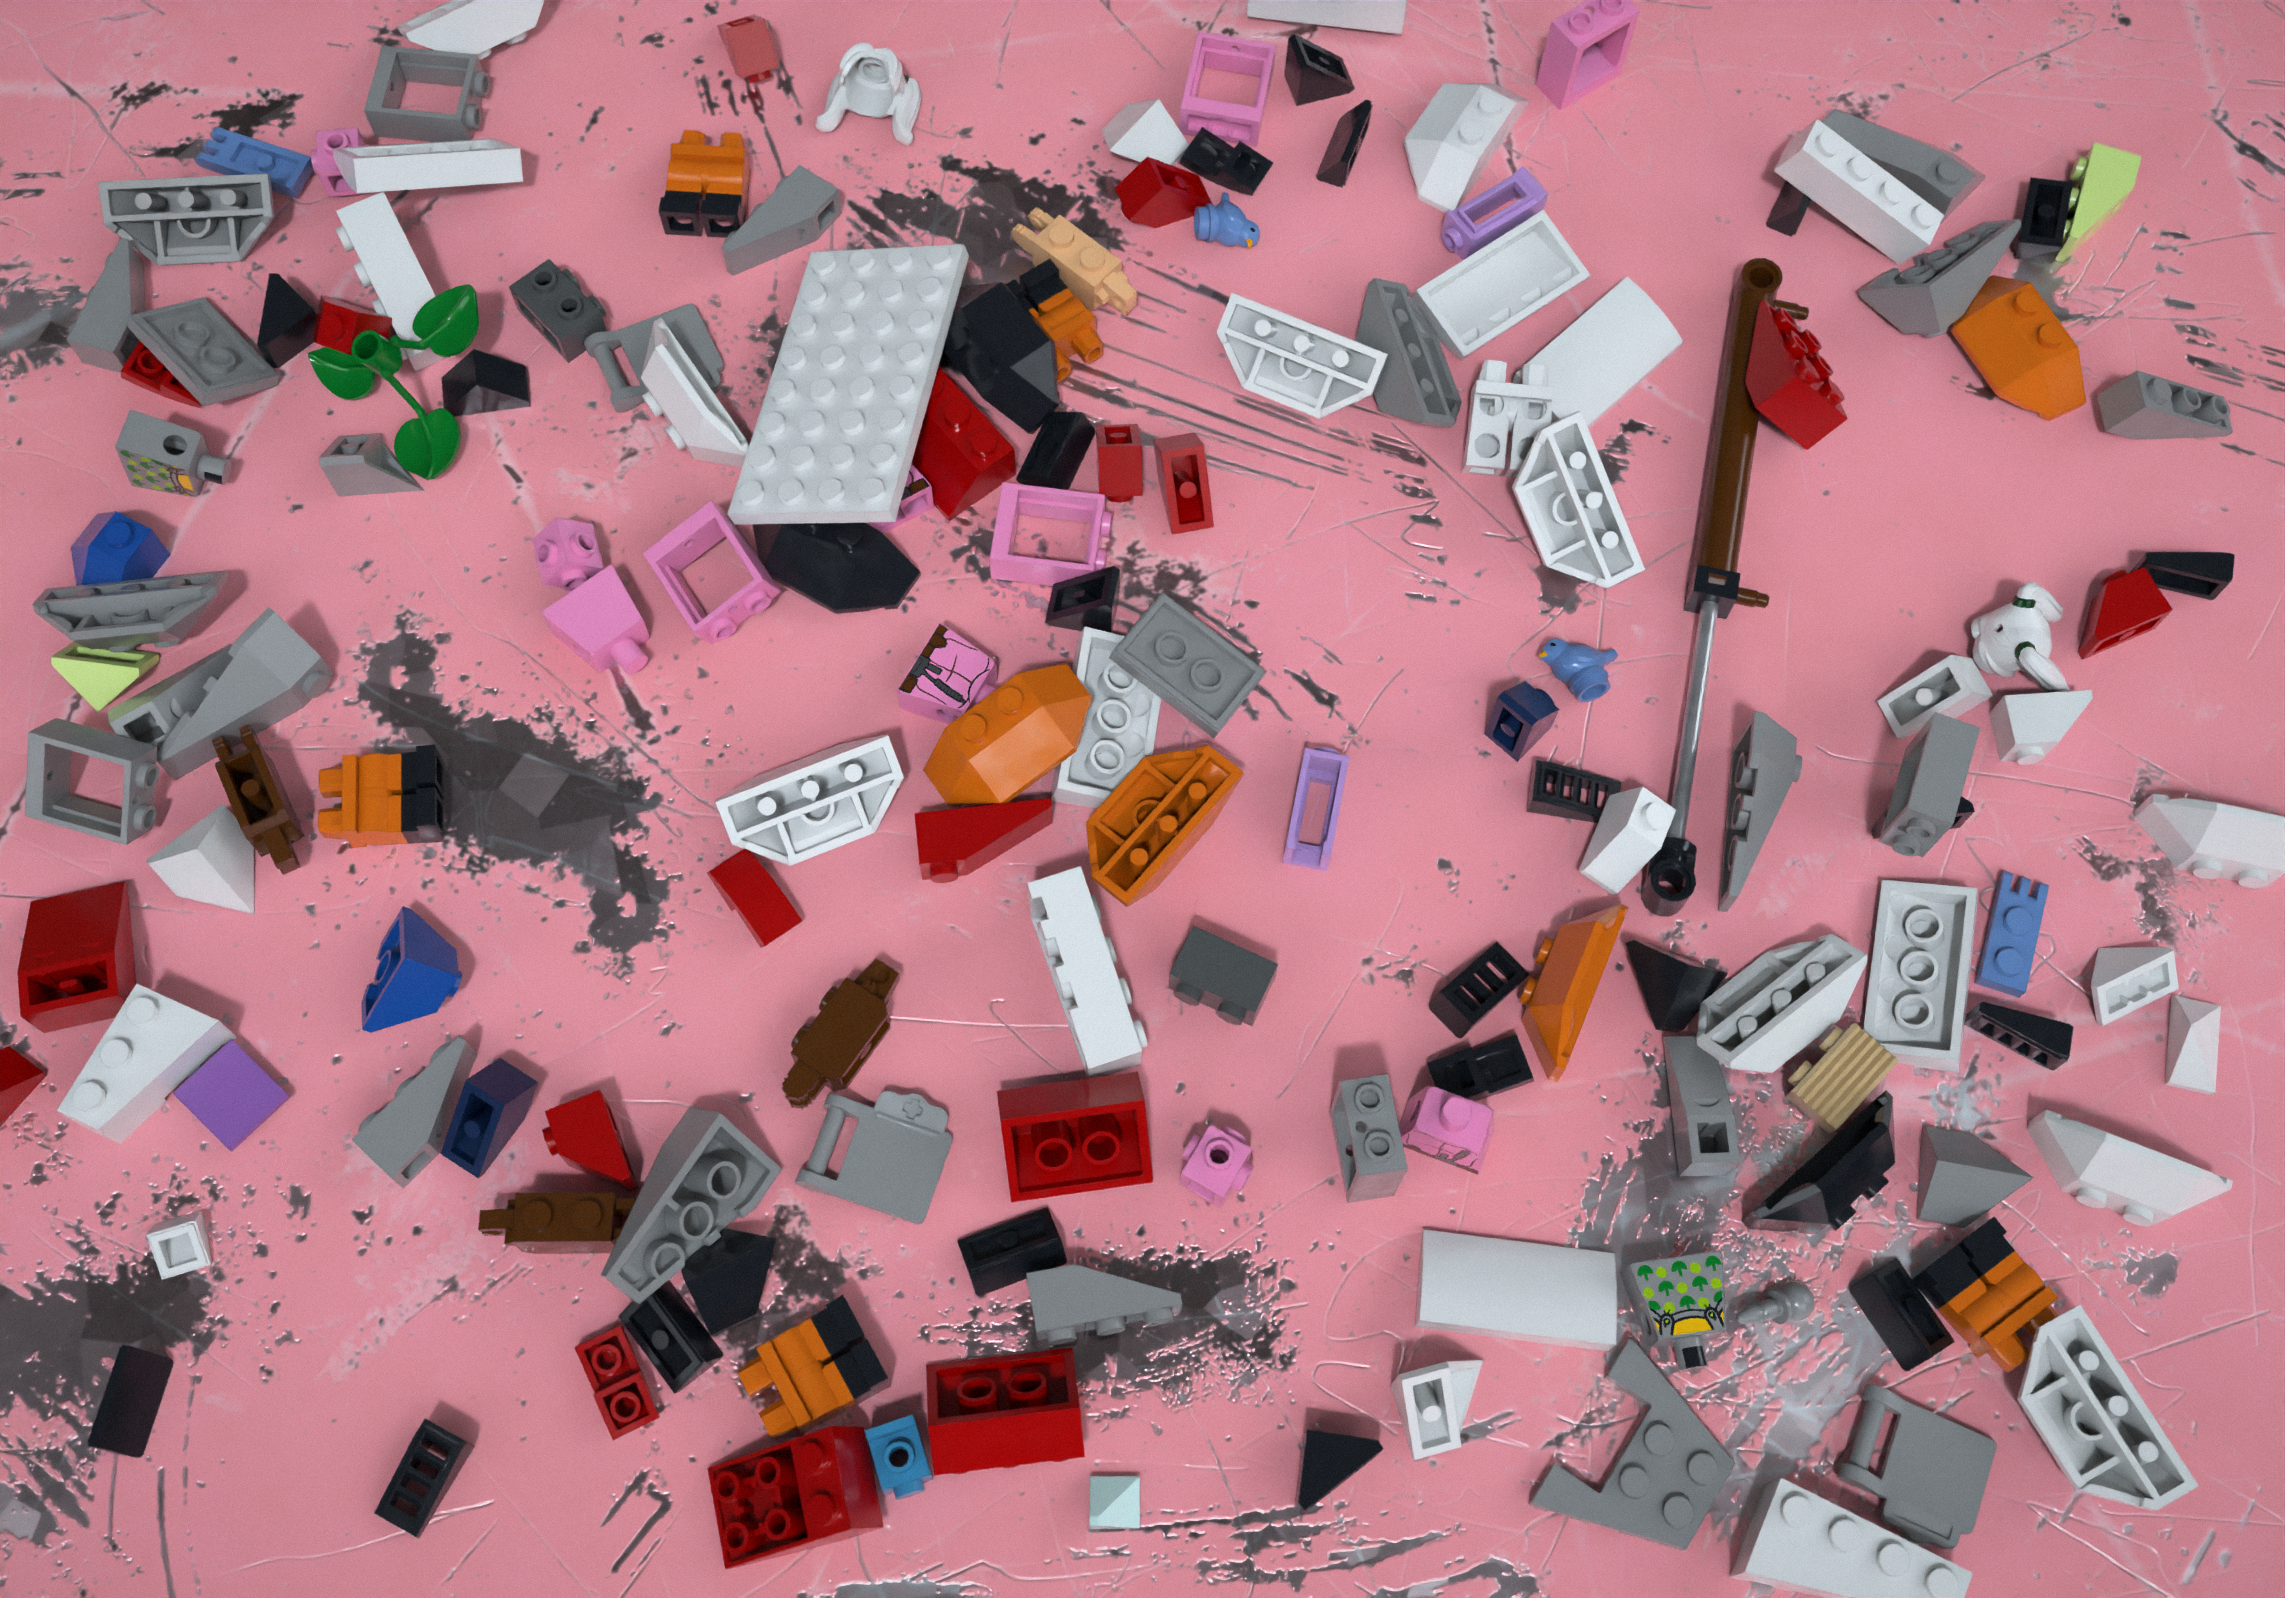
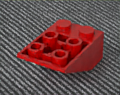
[1745,300,1848,450]
[17,882,136,1033]
[708,1426,884,1569]

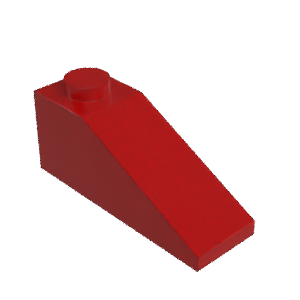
[914,798,1053,883]

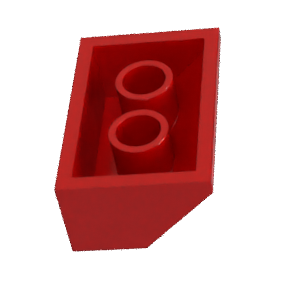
[912,366,1016,521]
[997,1072,1153,1202]
[926,1347,1085,1475]

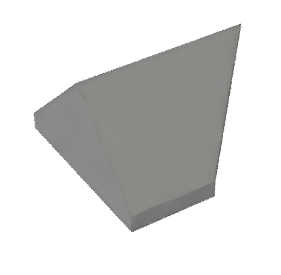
[319,433,425,497]
[1916,1126,2034,1228]

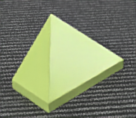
[51,642,159,712]

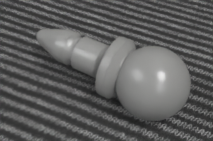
[1736,1282,1815,1325]

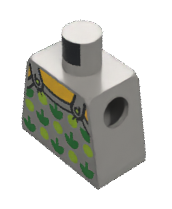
[115,410,231,497]
[1620,1250,1726,1372]

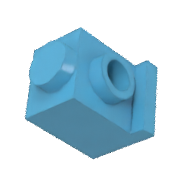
[865,1414,933,1500]

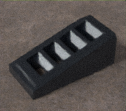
[2129,552,2235,600]
[1527,760,1621,823]
[1429,942,1530,1039]
[1965,1001,2074,1071]
[374,1419,475,1538]

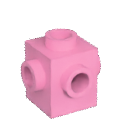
[311,128,372,197]
[532,517,604,591]
[1179,1124,1254,1208]

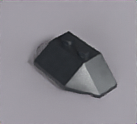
[943,282,1060,434]
[752,523,921,614]
[1742,1090,1895,1234]

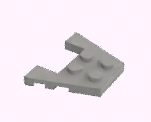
[1529,1339,1735,1551]

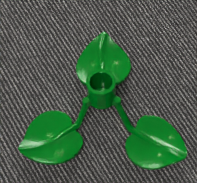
[308,284,479,481]

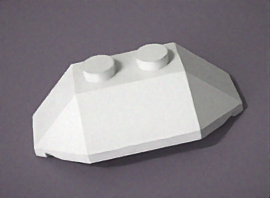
[397,0,544,60]
[1404,83,1529,213]
[1216,293,1389,419]
[641,317,750,468]
[1512,411,1645,588]
[715,734,904,866]
[2134,794,2285,889]
[1696,933,1868,1073]
[2027,1109,2233,1226]
[2017,1305,2199,1511]

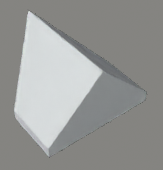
[1102,99,1189,166]
[146,803,255,915]
[1391,1360,1483,1460]

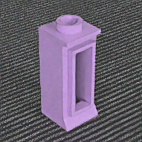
[1441,166,1548,261]
[1282,747,1349,871]

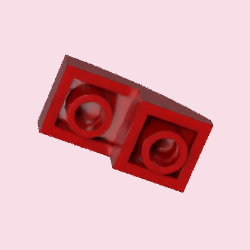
[120,341,202,408]
[707,849,802,948]
[574,1325,660,1440]

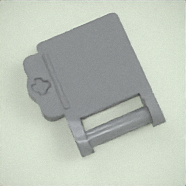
[584,304,724,413]
[795,1091,952,1224]
[1837,1384,1997,1549]

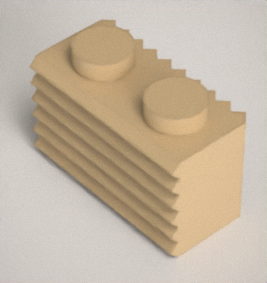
[1786,1023,1899,1135]

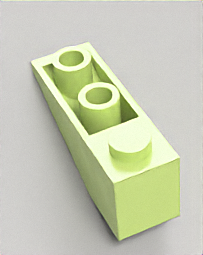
[2055,142,2142,263]

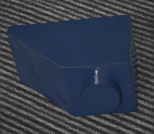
[1484,681,1559,762]
[440,1058,538,1178]

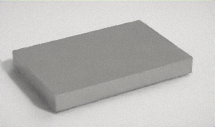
[127,297,279,407]
[1109,592,1267,738]

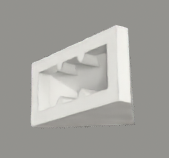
[2091,947,2179,1026]
[2165,996,2221,1095]

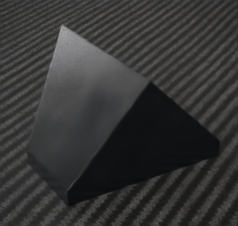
[1626,940,1728,1033]
[681,1228,776,1337]

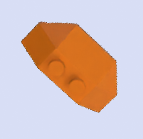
[1951,275,2086,421]
[923,663,1093,806]
[1086,745,1244,907]
[1519,904,1629,1083]

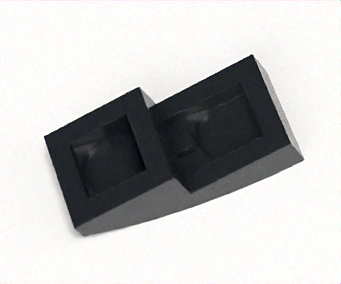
[1179,127,1273,195]
[1427,1034,1534,1101]

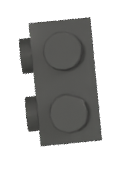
[509,259,607,363]
[1168,926,1278,1026]

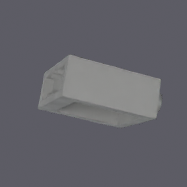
[364,46,489,142]
[1879,712,1980,857]
[25,718,160,845]
[1329,1074,1408,1203]

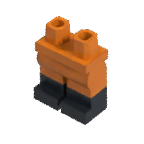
[658,130,750,238]
[1006,259,1103,383]
[318,744,445,848]
[1912,1216,2059,1373]
[737,1295,891,1439]

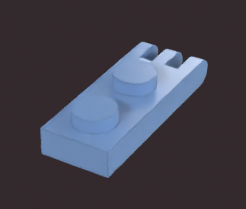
[195,127,313,198]
[1974,870,2049,998]

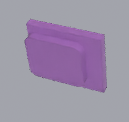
[173,1039,290,1152]

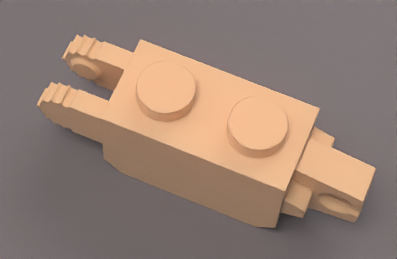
[1010,208,1137,315]

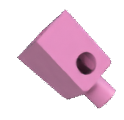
[542,564,650,675]

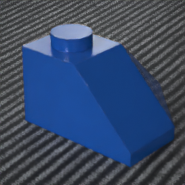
[71,511,171,586]
[361,906,462,1033]

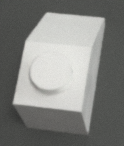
[1877,654,1993,739]
[1989,690,2093,765]
[1578,786,1676,894]

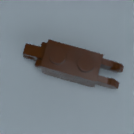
[212,724,305,875]
[781,959,900,1110]
[478,1192,636,1254]

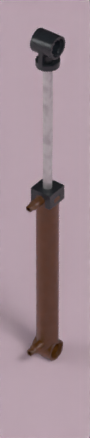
[1641,258,1809,917]

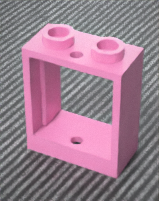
[1535,0,1640,111]
[1179,32,1276,147]
[989,482,1113,586]
[643,500,781,644]

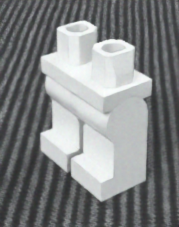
[1461,360,1554,478]

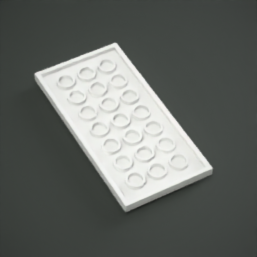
[727,244,969,525]

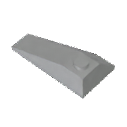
[1822,109,1986,224]
[1859,219,2022,338]
[156,607,335,780]
[1718,711,1802,912]
[601,1107,782,1304]

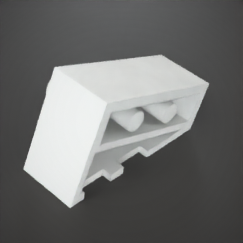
[57,983,237,1144]

